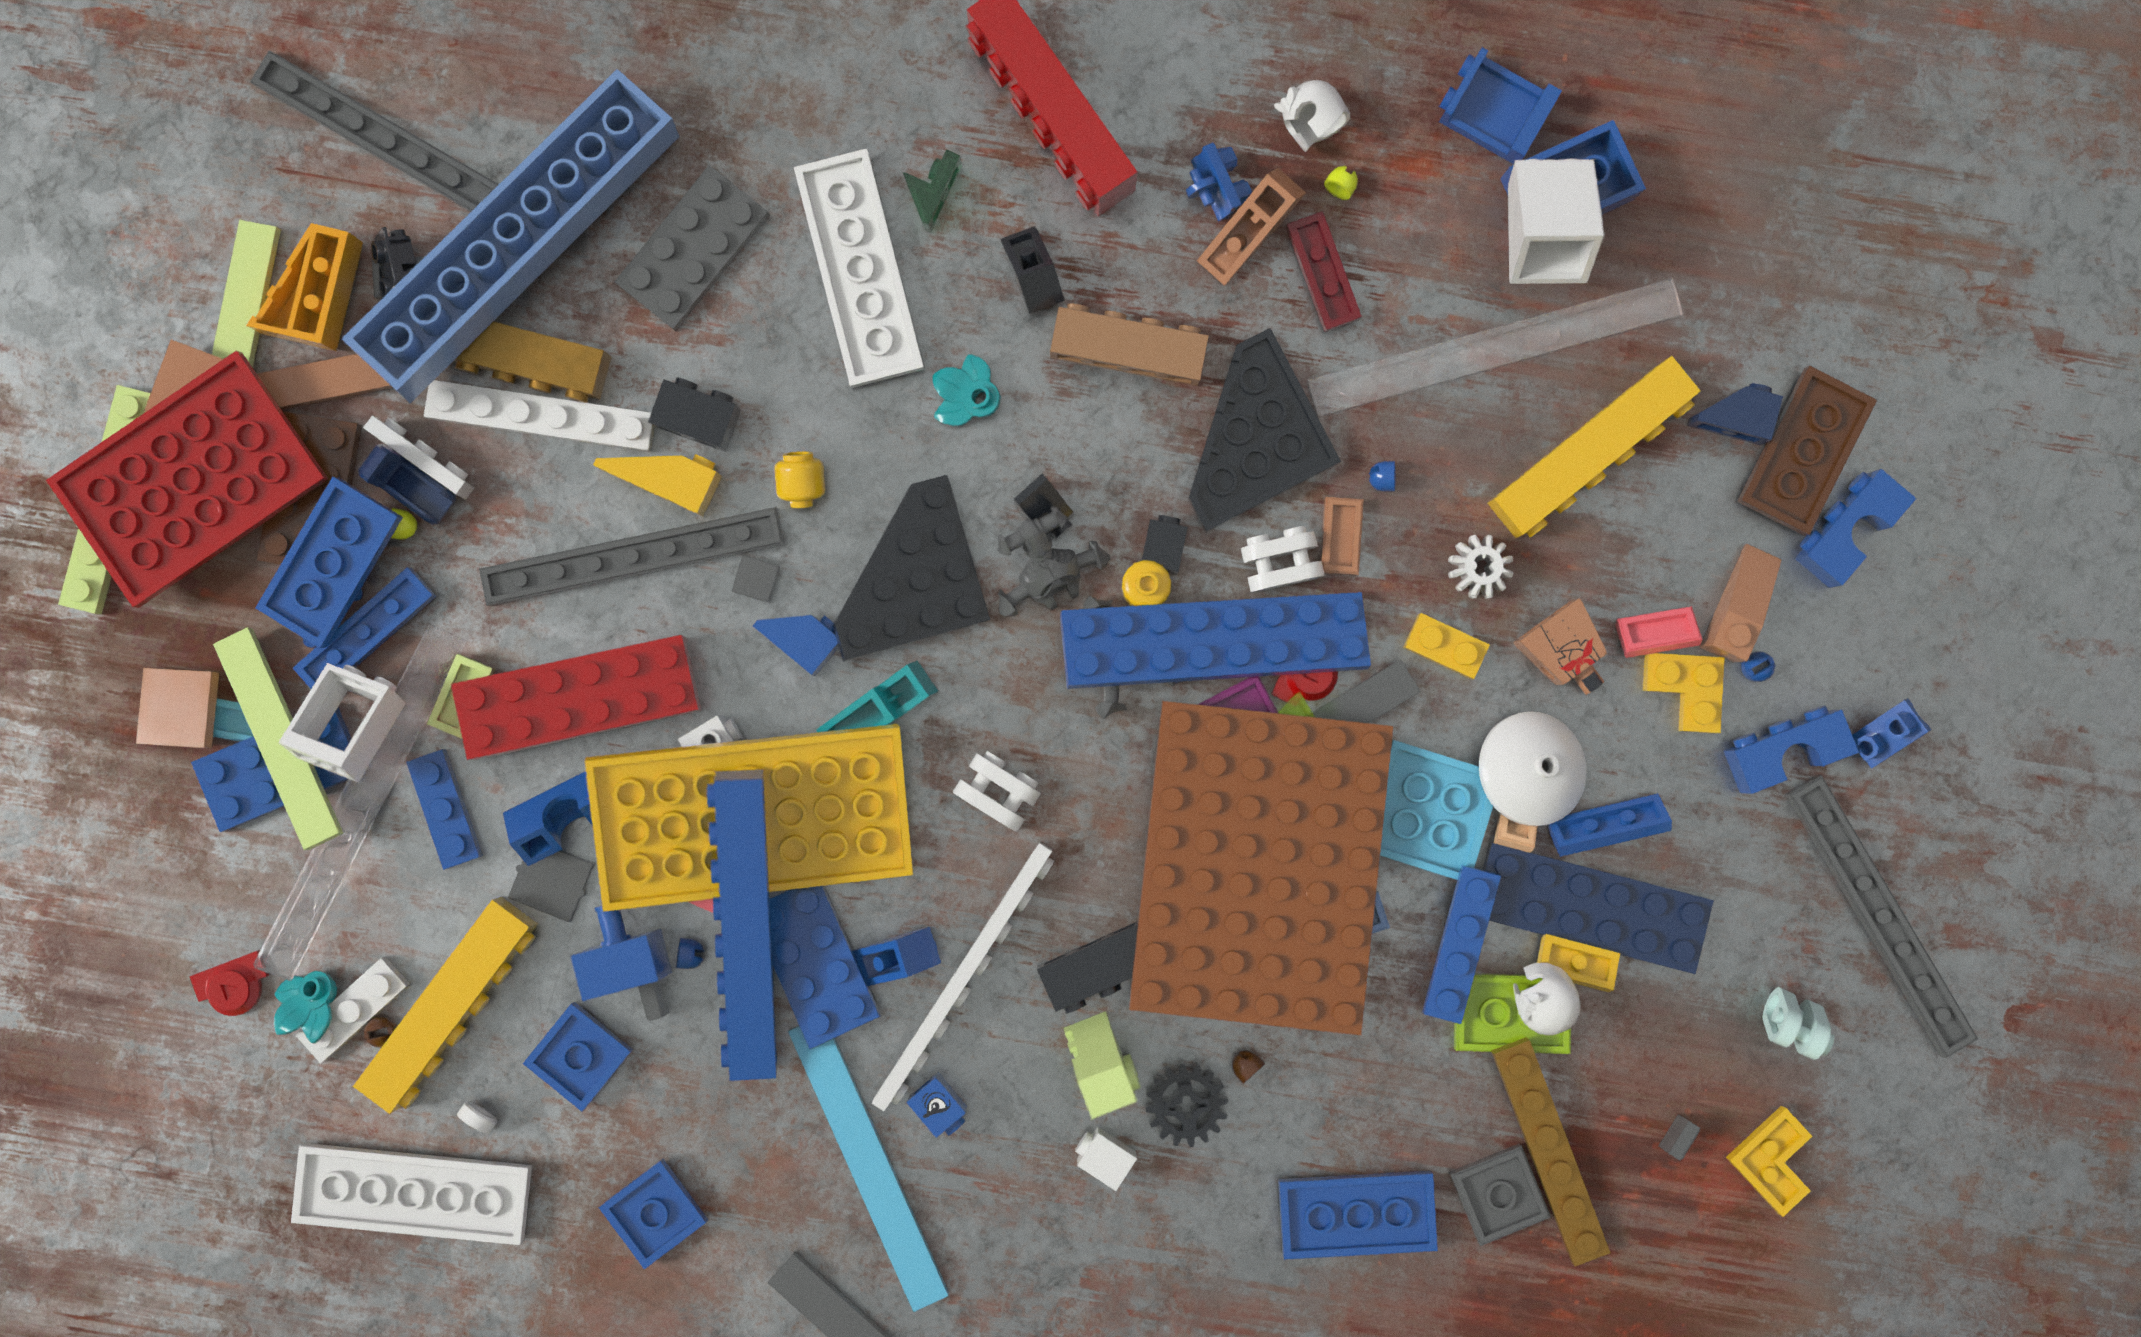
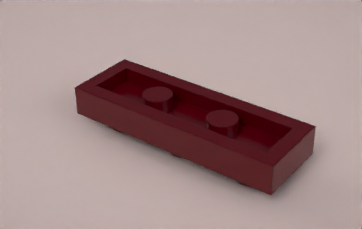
[1286,211,1362,332]

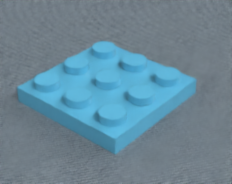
[1380,740,1493,880]

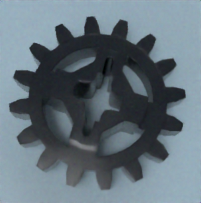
[1145,1061,1229,1147]

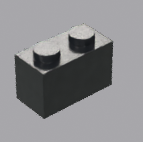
[648,377,741,452]

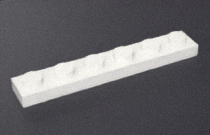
[424,380,655,452]

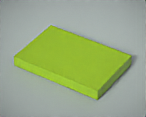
[1454,973,1571,1054]

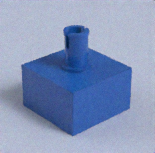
[570,906,673,1001]

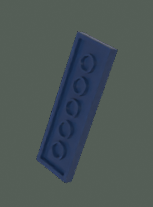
[1482,842,1714,974]

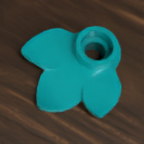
[932,354,1001,426]
[274,971,337,1044]

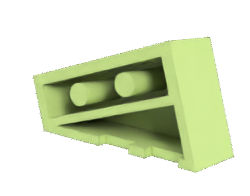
[1063,1011,1141,1119]

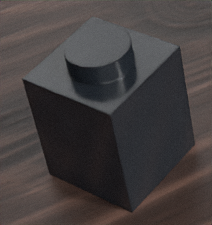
[1141,515,1188,575]

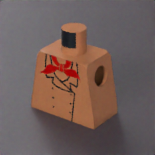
[1513,598,1607,695]

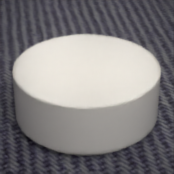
[457,1102,497,1134]

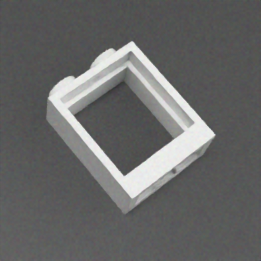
[278,663,406,783]

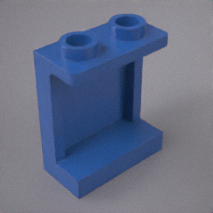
[1439,47,1562,164]

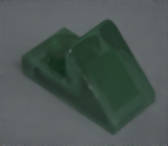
[903,149,962,233]

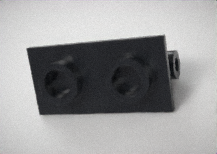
[371,227,416,299]

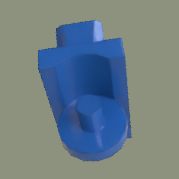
[1186,143,1252,222]
[1852,698,1932,769]

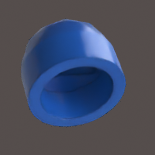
[1369,461,1395,492]
[1741,651,1776,682]
[676,938,705,969]

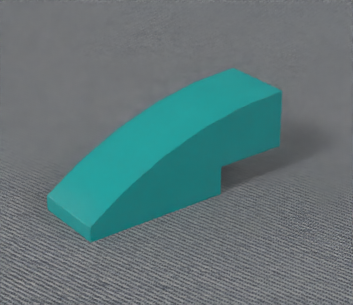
[816,660,938,732]

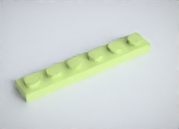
[58,385,150,615]

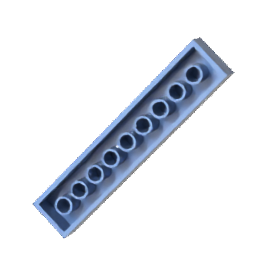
[342,69,679,403]

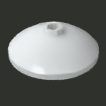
[1479,711,1587,826]

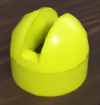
[1324,166,1358,200]
[391,508,417,540]

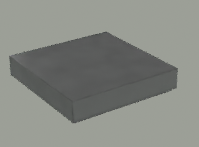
[1449,1144,1551,1246]

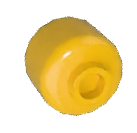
[774,451,825,508]
[1121,560,1172,606]

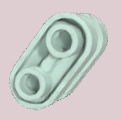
[1763,987,1834,1060]

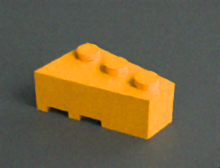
[246,223,363,351]

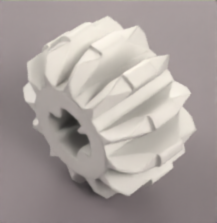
[1448,535,1513,599]

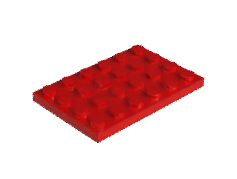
[46,350,328,608]

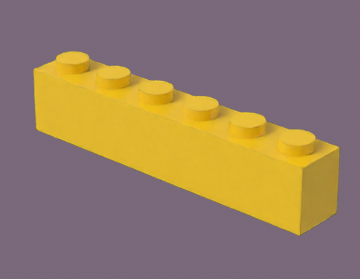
[1487,356,1701,538]
[353,897,538,1114]

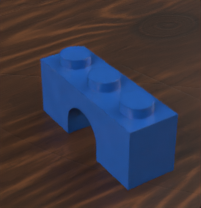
[1795,469,1917,588]
[1724,705,1859,794]
[503,771,593,866]

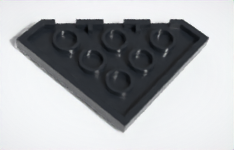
[1188,328,1341,533]
[832,475,990,662]

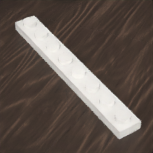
[872,842,1054,1111]

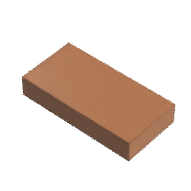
[1320,497,1364,576]

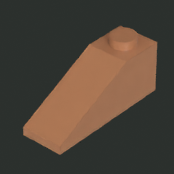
[1197,168,1306,286]
[1699,544,1782,663]

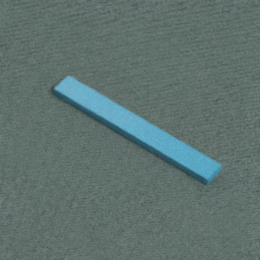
[788,1025,949,1312]

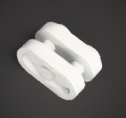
[1241,526,1325,593]
[953,751,1041,832]

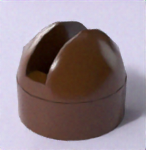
[364,1015,397,1048]
[1232,1050,1266,1084]

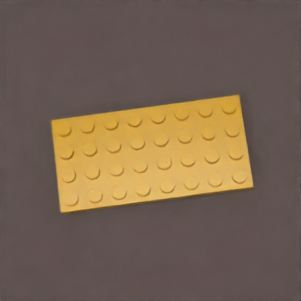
[585,724,913,912]

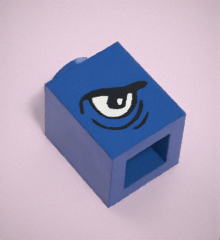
[906,1072,968,1138]

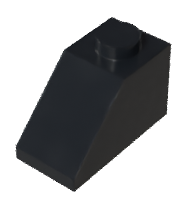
[1000,226,1065,314]
[1013,473,1074,540]

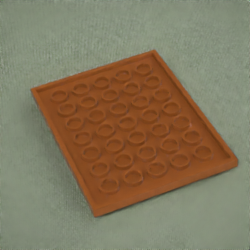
[1129,701,1393,1036]

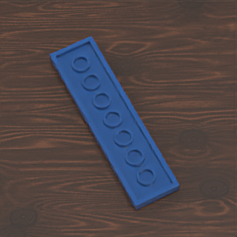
[1060,592,1371,689]

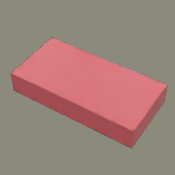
[1615,606,1703,658]

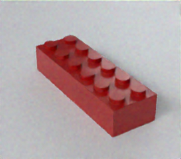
[966,0,1138,217]
[451,634,702,760]

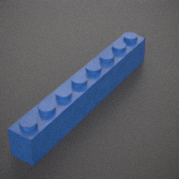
[707,769,777,1081]

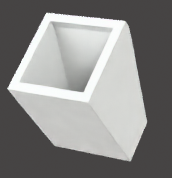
[1508,159,1604,284]

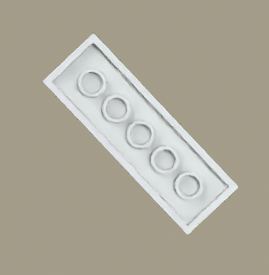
[794,148,925,388]
[291,1143,532,1245]

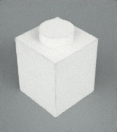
[1075,1127,1137,1191]

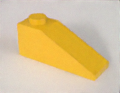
[593,454,722,517]

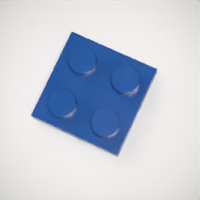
[523,1002,633,1112]
[599,1159,709,1269]

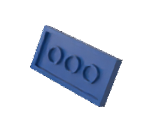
[255,477,403,648]
[191,707,352,832]
[769,886,881,1049]
[1278,1171,1438,1260]

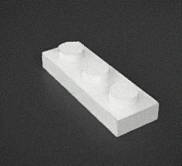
[363,416,474,500]
[295,957,411,1064]

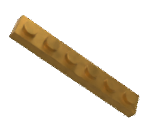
[1491,1037,1610,1266]

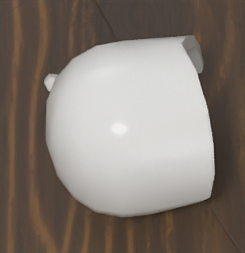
[1274,80,1350,152]
[1513,963,1581,1036]

